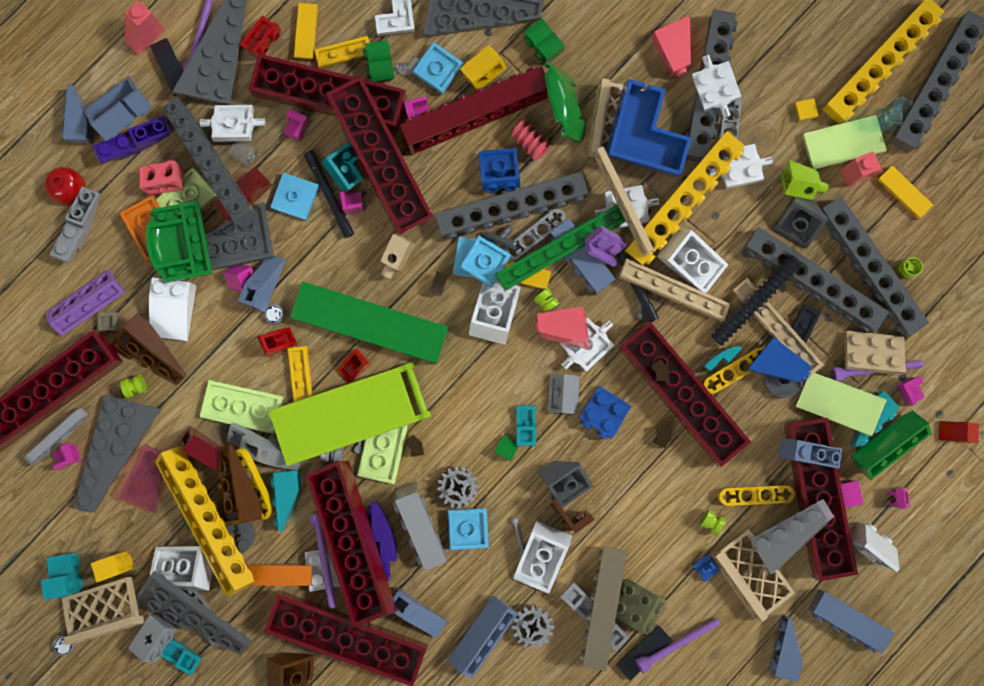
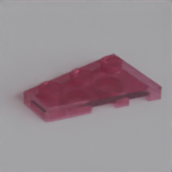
[119,444,163,513]

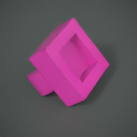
[887,487,910,509]

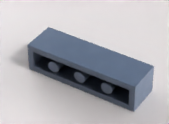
[550,219,615,295]
[808,589,894,654]
[448,595,518,679]

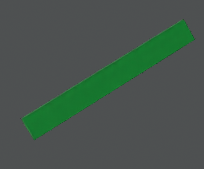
[495,204,626,292]

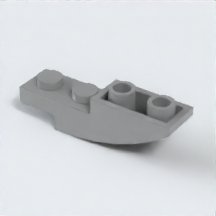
[50,187,100,264]
[227,422,301,470]

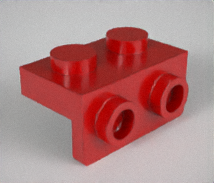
[240,15,281,58]

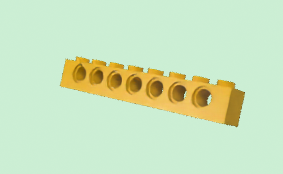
[822,0,945,125]
[625,131,745,265]
[154,446,254,597]

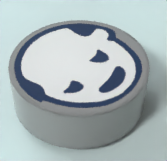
[265,305,285,324]
[53,634,75,655]

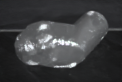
[393,56,420,75]

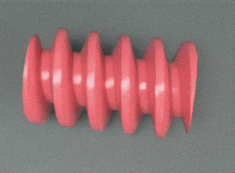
[511,118,552,160]

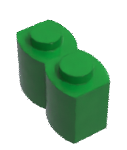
[523,18,565,62]
[363,40,395,82]

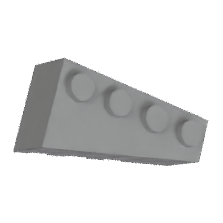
[393,481,447,571]
[750,499,834,575]

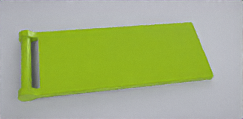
[269,362,432,466]

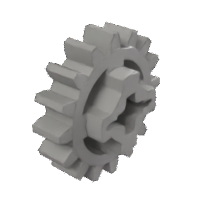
[437,466,479,509]
[512,604,554,649]

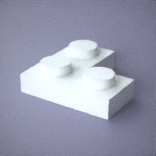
[375,0,415,36]

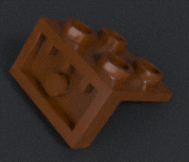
[550,497,595,534]

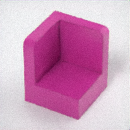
[404,96,429,119]
[283,109,310,142]
[340,191,365,215]
[223,265,253,292]
[896,376,924,406]
[52,443,82,471]
[841,480,864,508]

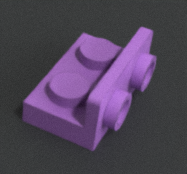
[584,225,628,267]

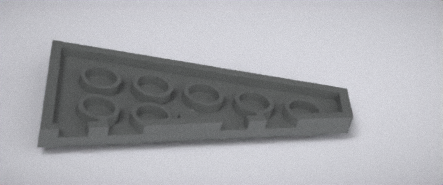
[172,0,247,105]
[423,0,544,37]
[160,202,275,279]
[74,395,162,513]
[136,570,251,655]

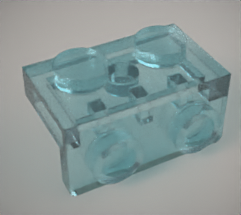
[878,97,913,133]

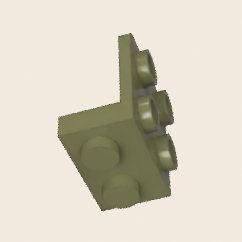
[616,579,666,635]

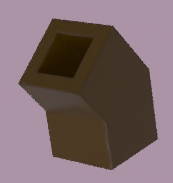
[429,271,448,296]
[650,359,669,382]
[653,426,671,448]
[405,435,424,457]

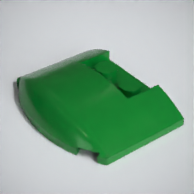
[544,62,586,143]
[146,200,213,283]

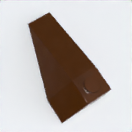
[110,313,186,385]

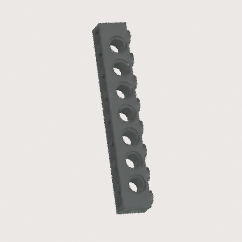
[686,9,738,162]
[889,10,984,153]
[162,97,259,229]
[435,172,588,240]
[821,196,929,337]
[743,227,889,333]

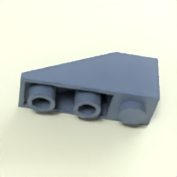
[61,83,94,145]
[238,256,286,312]
[778,438,842,468]
[393,588,448,638]
[769,615,803,683]

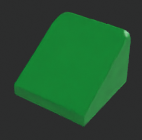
[494,435,519,461]

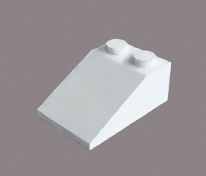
[657,227,728,293]
[149,277,196,341]
[469,280,521,345]
[513,521,572,594]
[850,522,900,572]
[149,546,213,591]

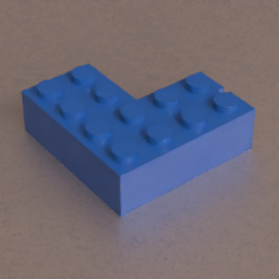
[606,79,692,177]

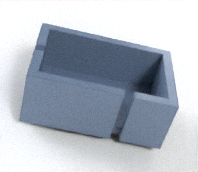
[84,76,152,141]

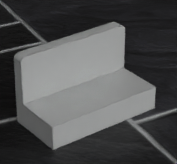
[548,374,579,414]

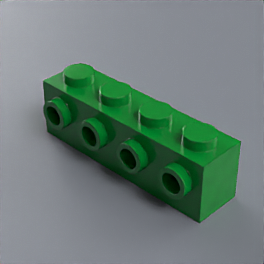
[851,410,932,480]

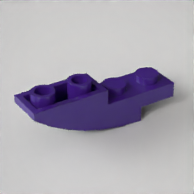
[92,116,172,165]
[368,501,398,581]

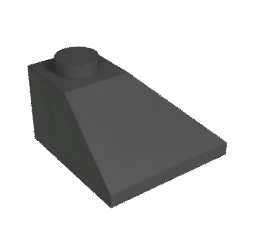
[774,197,828,249]
[538,461,594,507]

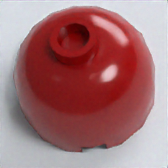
[44,167,86,206]

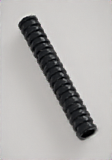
[711,255,803,346]

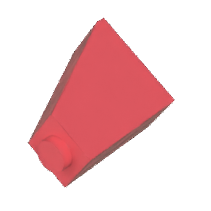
[125,0,165,55]
[652,16,691,77]
[841,151,883,187]
[535,306,590,349]

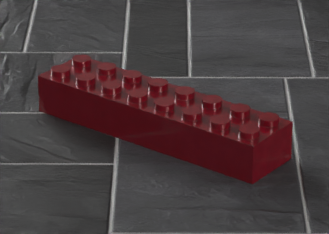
[249,53,407,132]
[400,66,549,155]
[325,76,434,235]
[618,322,751,467]
[0,330,123,453]
[783,418,858,581]
[306,461,397,627]
[264,591,428,686]

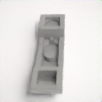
[560,582,630,651]

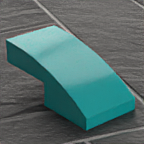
[701,346,742,372]
[516,405,536,446]
[161,638,202,676]

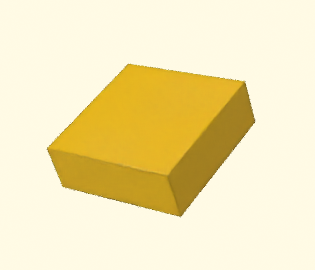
[794,98,819,122]

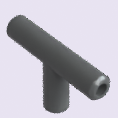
[483,225,518,249]

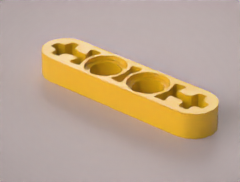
[702,347,764,394]
[236,448,275,520]
[717,485,795,506]

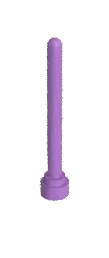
[182,0,213,72]
[831,360,924,382]
[309,514,337,609]
[635,618,720,674]

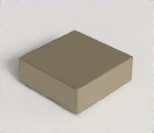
[97,312,119,332]

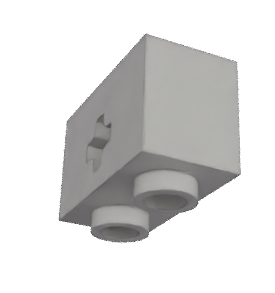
[128,614,177,663]

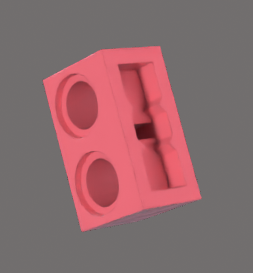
[139,160,184,196]

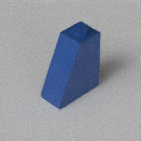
[747,338,812,383]

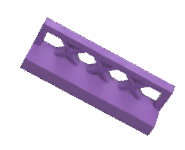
[46,269,125,336]

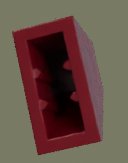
[180,426,221,474]

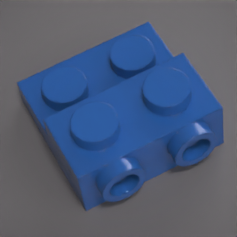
[479,148,520,193]
[579,386,632,440]

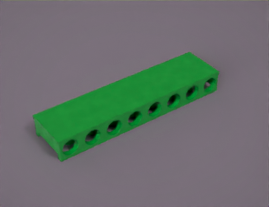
[290,281,448,364]

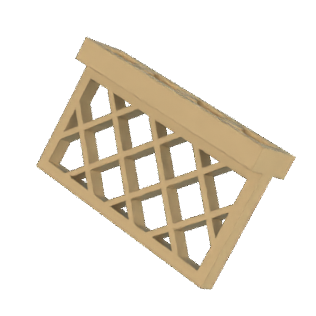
[587,78,643,160]
[710,529,795,622]
[62,577,144,645]

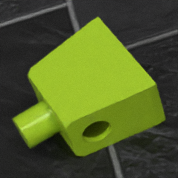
[781,160,829,200]

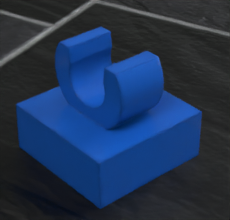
[692,554,720,582]

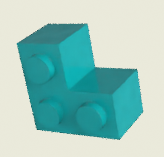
[321,142,363,192]
[41,552,84,600]

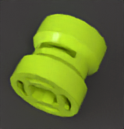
[897,257,923,279]
[533,288,560,313]
[120,374,147,398]
[699,509,726,536]

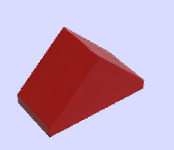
[257,327,297,357]
[337,348,372,384]
[938,421,979,443]

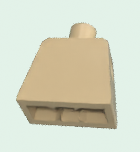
[380,234,416,279]

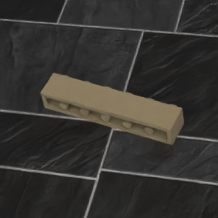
[580,546,627,672]

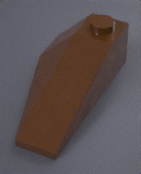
[218,444,262,526]
[267,653,314,686]

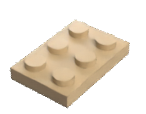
[844,331,906,375]

